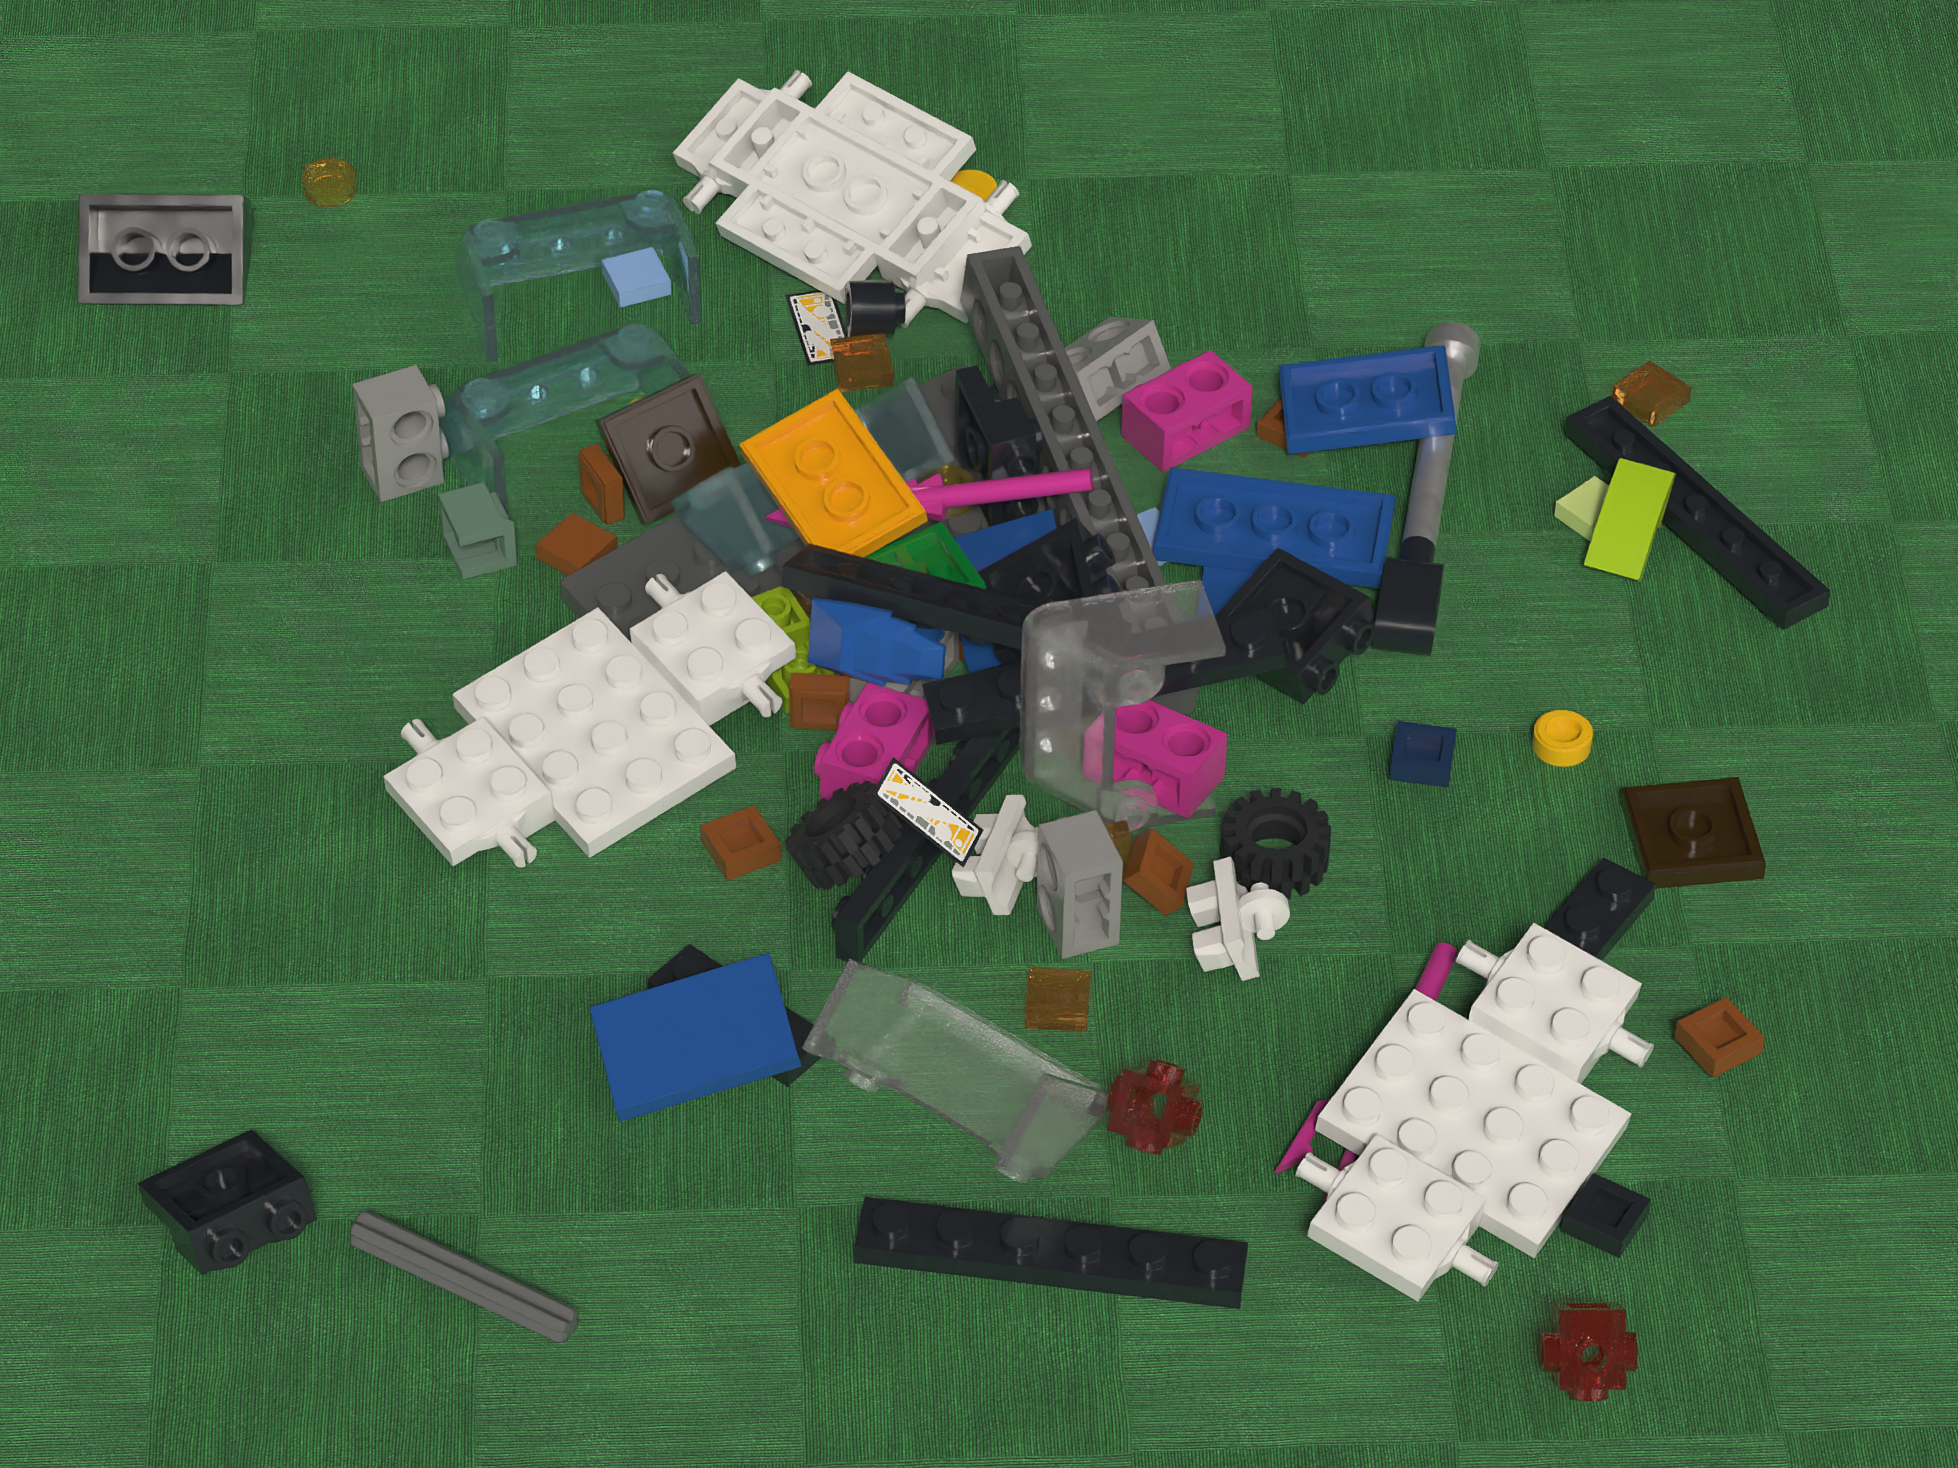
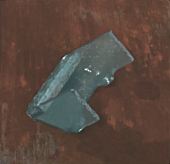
[455,190,701,362]
[439,324,691,516]
[670,377,955,578]

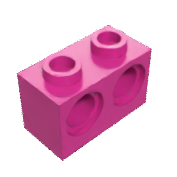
[1121,350,1253,473]
[814,682,933,801]
[1086,698,1228,819]

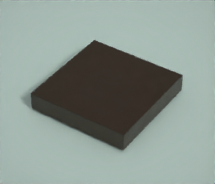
[595,373,746,525]
[1620,777,1766,889]

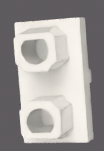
[952,795,1039,915]
[1186,856,1290,981]

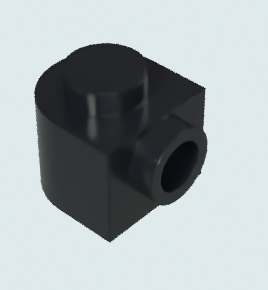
[845,280,906,340]

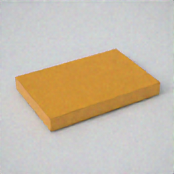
[739,388,928,557]

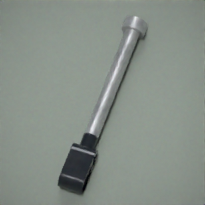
[1373,322,1481,656]

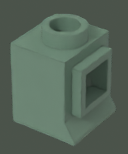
[438,482,517,580]

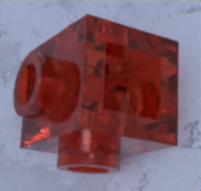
[1107,1058,1204,1155]
[1540,1302,1638,1401]

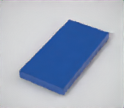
[1153,467,1396,589]

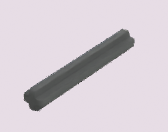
[349,1211,579,1343]

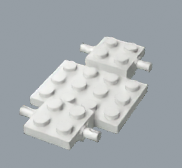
[673,70,1032,328]
[383,571,796,868]
[1296,923,1654,1302]

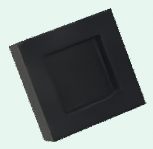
[1562,1173,1651,1258]

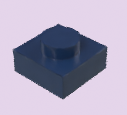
[1389,721,1457,787]

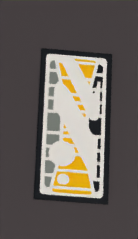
[785,290,855,365]
[872,757,984,868]

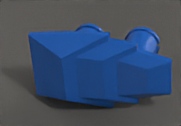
[808,597,946,687]

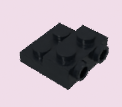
[955,365,1043,527]
[978,518,1125,666]
[1212,548,1375,704]
[137,1129,317,1275]

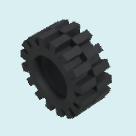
[785,781,903,890]
[1220,788,1331,900]

